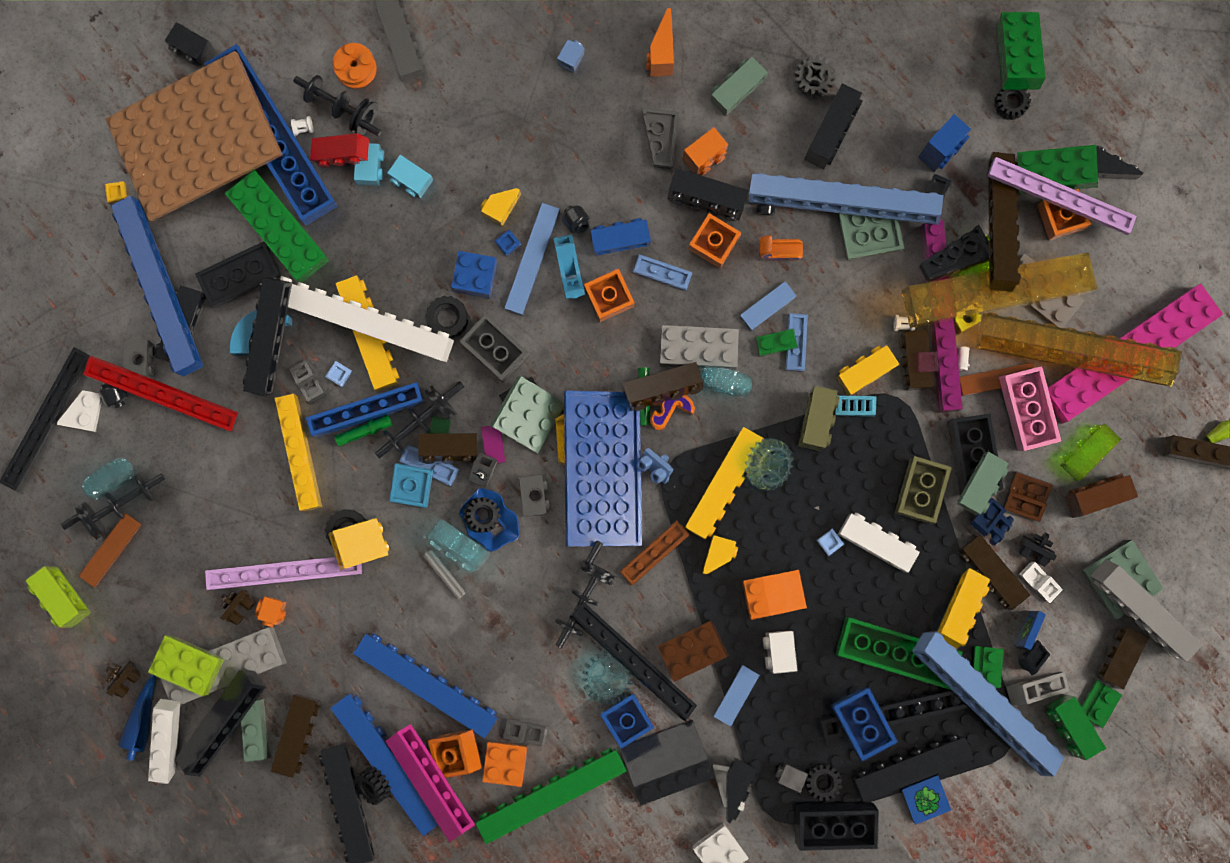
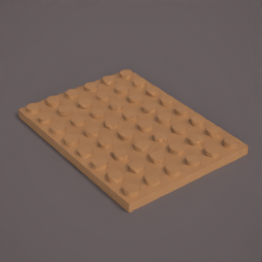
[105,51,283,221]

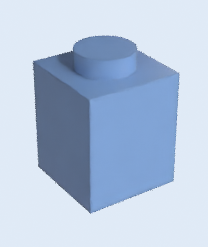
[557,39,585,73]

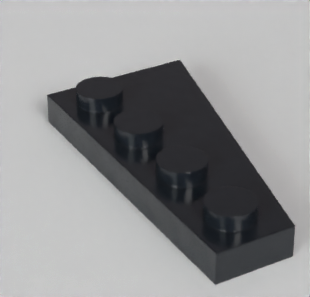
[919,225,989,283]

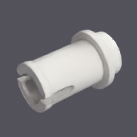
[957,347,970,372]

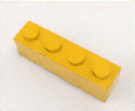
[937,568,990,649]

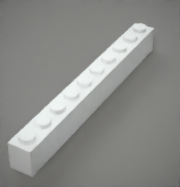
[273,276,454,362]

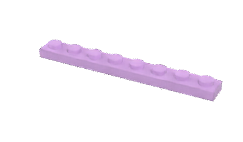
[987,157,1137,235]
[205,557,362,590]

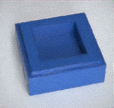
[495,230,521,256]

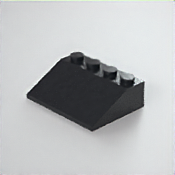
[620,720,715,806]

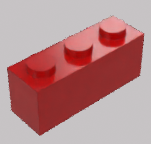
[310,133,369,167]

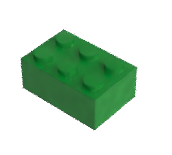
[1045,694,1107,761]

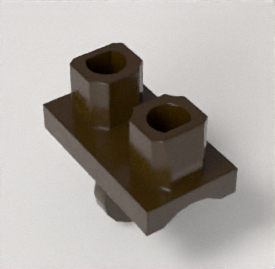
[220,590,256,625]
[105,660,141,698]

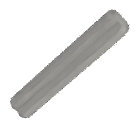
[424,550,465,599]

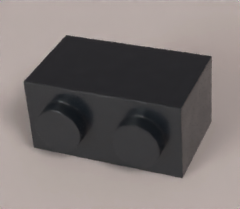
[164,22,213,65]

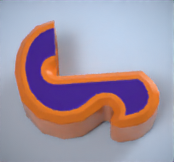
[759,235,803,261]
[650,395,695,430]

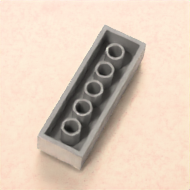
[1090,559,1203,662]
[161,627,287,706]

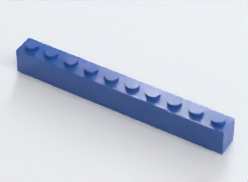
[111,195,204,376]

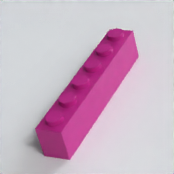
[386,724,475,842]

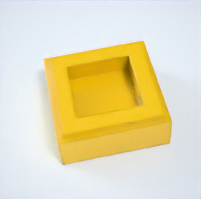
[105,181,127,204]

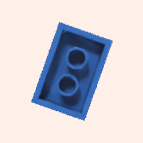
[918,114,971,172]
[830,687,897,761]

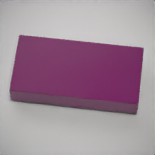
[481,426,506,464]

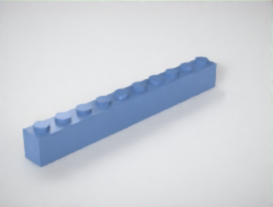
[749,173,943,225]
[912,632,1065,777]

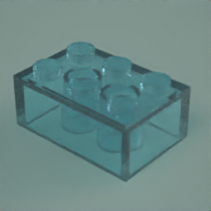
[427,519,491,573]

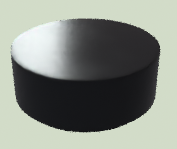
[756,205,776,216]

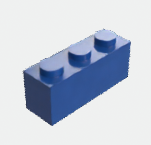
[590,218,651,256]

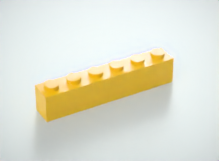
[335,275,400,392]
[275,394,323,512]
[685,427,764,540]

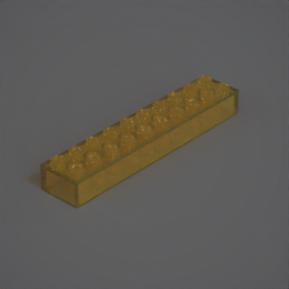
[902,252,1098,328]
[976,312,1182,387]

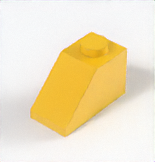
[480,188,521,226]
[702,535,738,574]

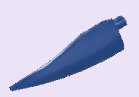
[119,674,156,761]

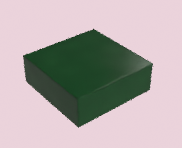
[429,416,452,434]

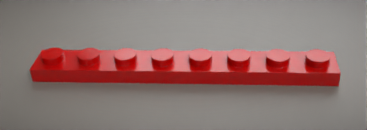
[84,355,239,432]

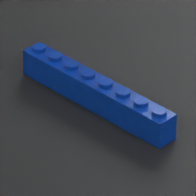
[353,633,498,738]
[330,693,438,836]

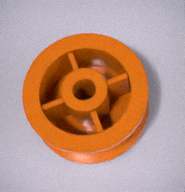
[332,43,377,89]

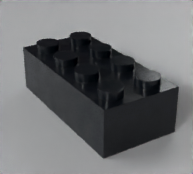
[804,83,863,169]
[668,168,749,221]
[948,413,1004,496]
[795,802,879,851]

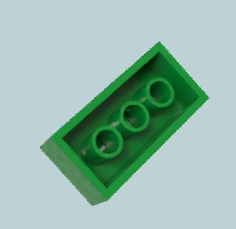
[997,12,1046,90]
[1017,145,1098,195]

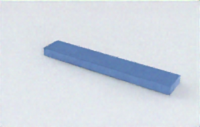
[504,203,560,316]

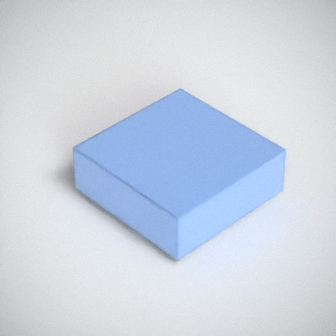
[325,361,352,387]
[816,529,844,556]

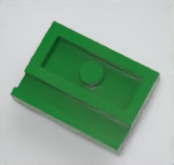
[972,646,1004,688]
[1081,680,1122,728]

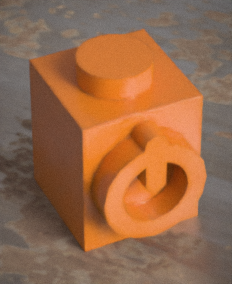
[255,597,287,627]

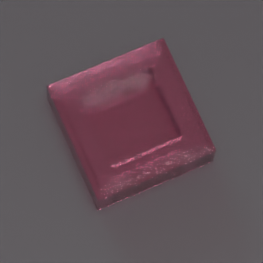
[917,352,939,373]

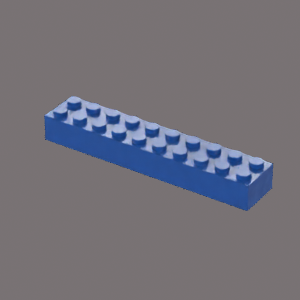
[205,44,338,226]

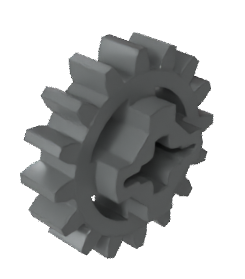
[794,55,836,97]

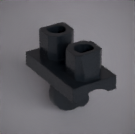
[1019,532,1057,567]

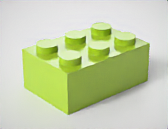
[25,566,91,628]
[148,635,225,696]

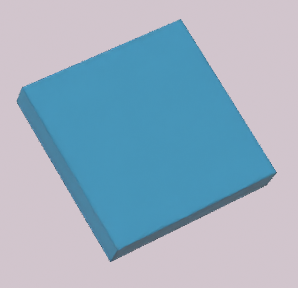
[389,463,434,508]

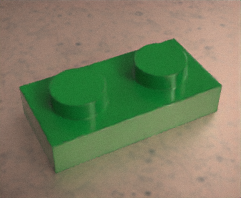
[756,329,798,357]

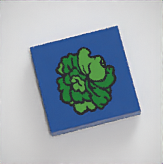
[1014,611,1046,650]
[901,774,951,825]

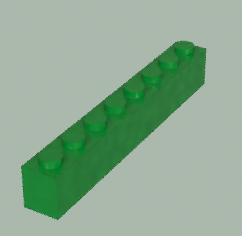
[475,747,627,844]

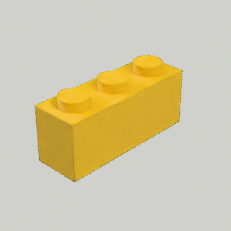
[836,345,899,396]

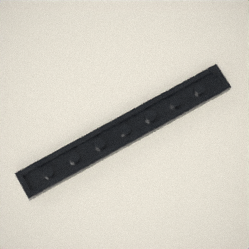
[0,347,91,491]
[569,601,697,721]

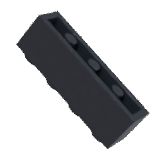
[155,285,206,363]

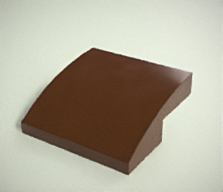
[1004,471,1053,522]

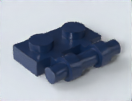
[970,497,1014,546]

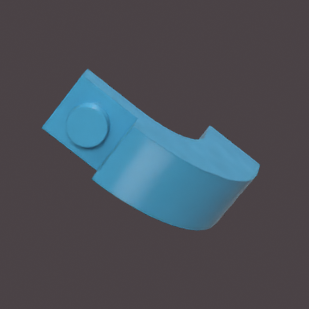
[553,235,585,299]
[230,310,292,356]

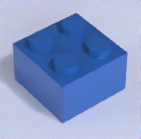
[451,251,498,299]
[600,693,654,748]

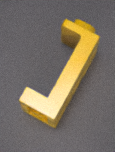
[329,518,389,571]

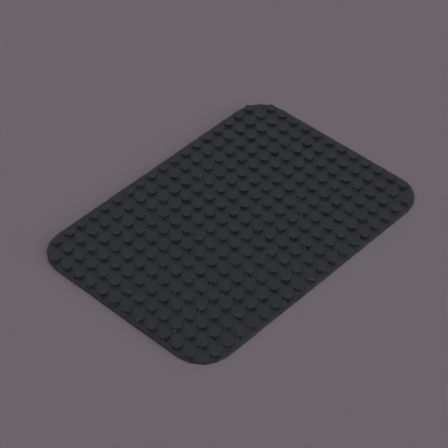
[661,393,1011,825]

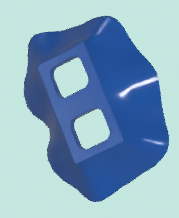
[459,488,519,552]

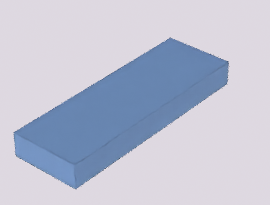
[633,254,693,291]
[740,281,797,331]
[785,313,808,372]
[399,444,460,486]
[714,665,759,726]

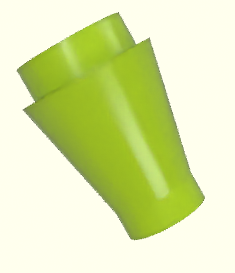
[1205,420,1230,443]

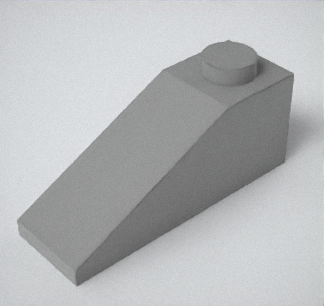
[1006,672,1069,706]

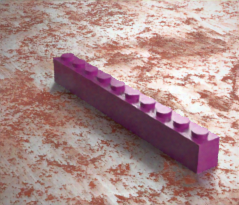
[920,220,963,413]

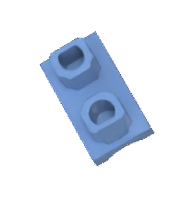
[637,448,674,484]

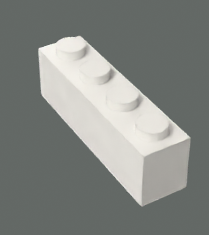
[837,513,920,573]
[148,699,180,784]

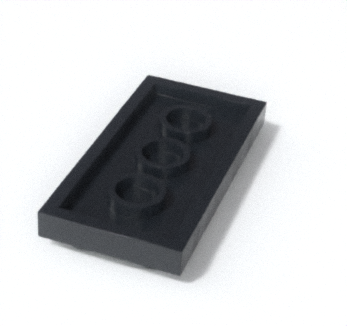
[195,241,281,309]

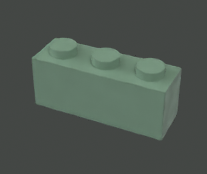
[711,57,768,116]
[956,452,1009,515]
[241,699,269,762]

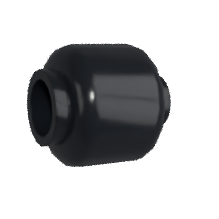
[562,205,590,234]
[99,383,128,409]

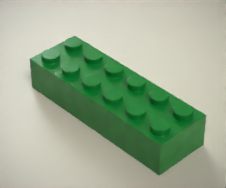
[225,170,330,283]
[835,617,963,690]

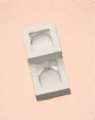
[1019,561,1063,603]

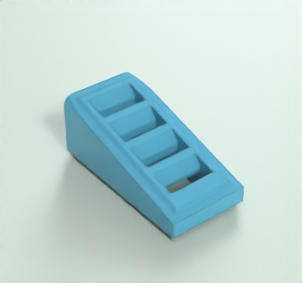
[835,396,876,417]

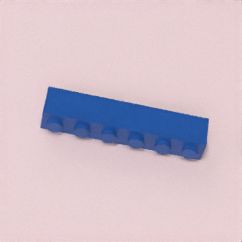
[306,382,425,438]

